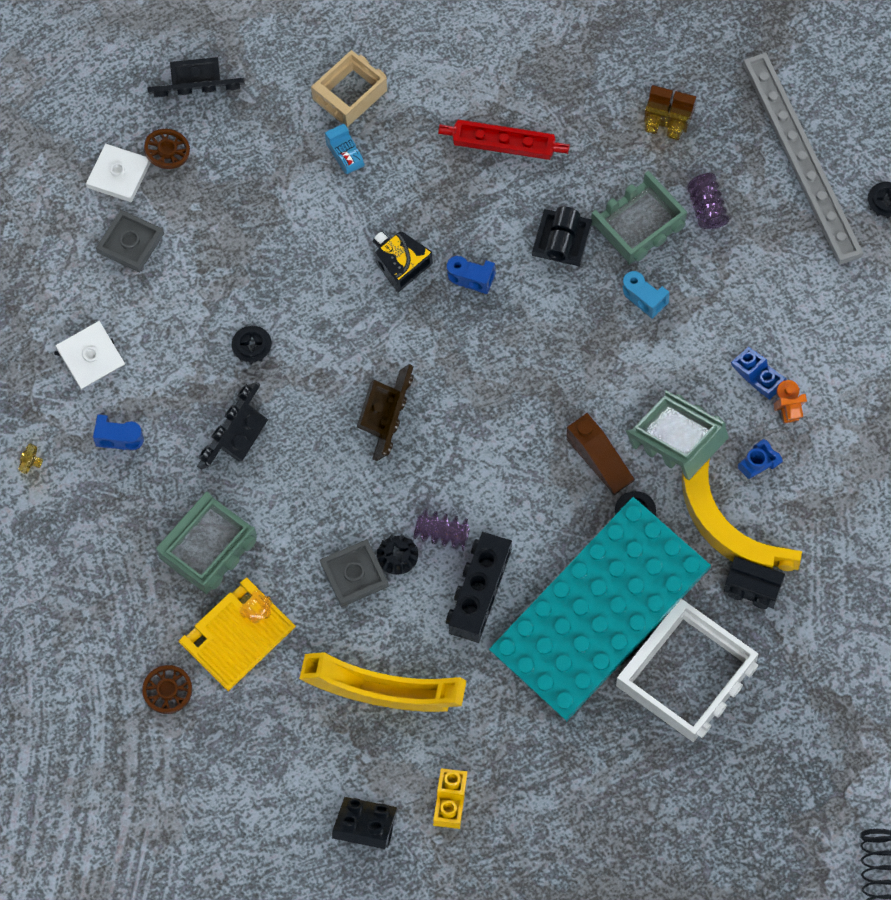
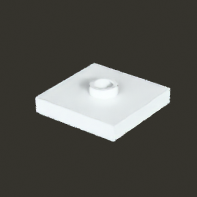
[86,144,151,202]
[55,321,125,390]

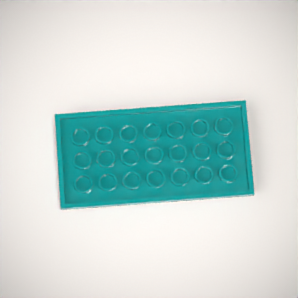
[489,497,711,722]

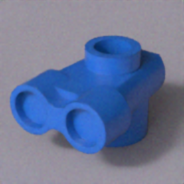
[738,439,783,479]

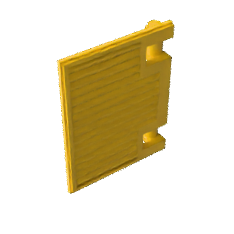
[178,577,296,692]

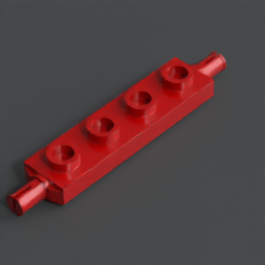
[438,119,570,160]

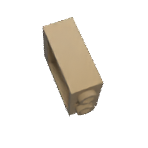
[311,50,387,127]

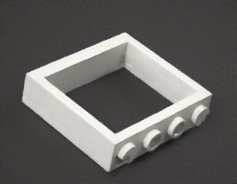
[616,599,758,742]

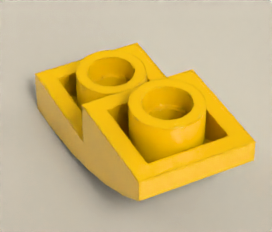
[433,768,468,829]

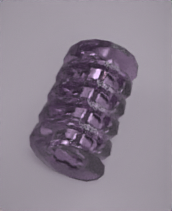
[687,173,730,229]
[413,508,470,551]

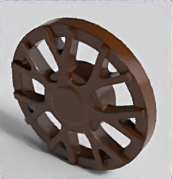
[144,129,190,169]
[142,665,192,714]

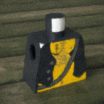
[373,232,433,293]

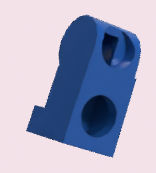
[447,256,496,294]
[93,414,144,450]

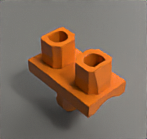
[774,380,807,423]

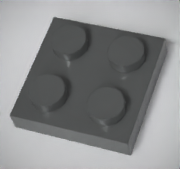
[96,209,164,273]
[320,539,389,607]

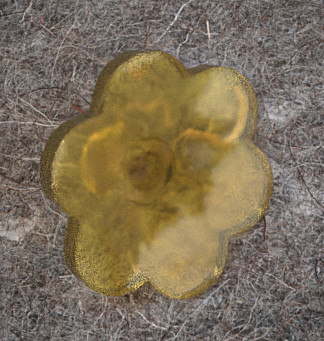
[19,443,43,474]
[240,591,272,623]

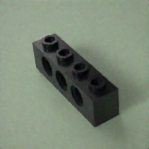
[446,532,512,643]

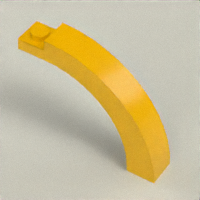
[681,460,802,571]
[299,652,467,712]

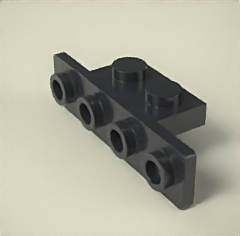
[147,57,245,98]
[197,382,268,470]

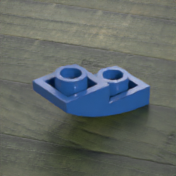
[731,346,786,400]

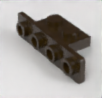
[357,364,414,461]

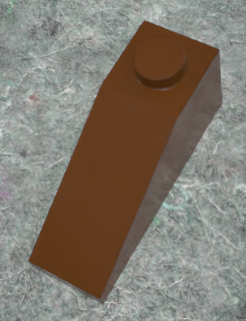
[566,413,635,495]

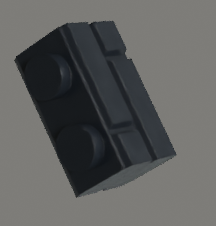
[724,556,785,609]

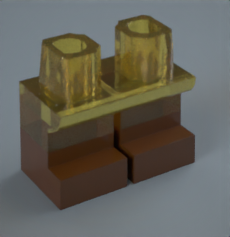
[644,85,697,140]

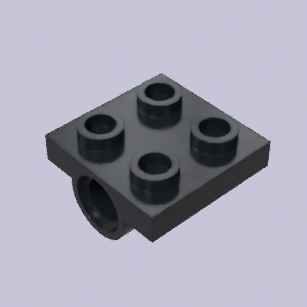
[532,206,592,267]
[332,797,397,849]

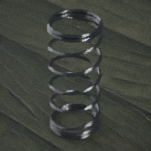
[860,828,891,900]

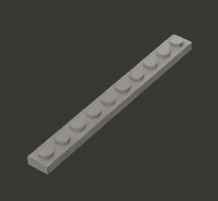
[743,53,863,265]

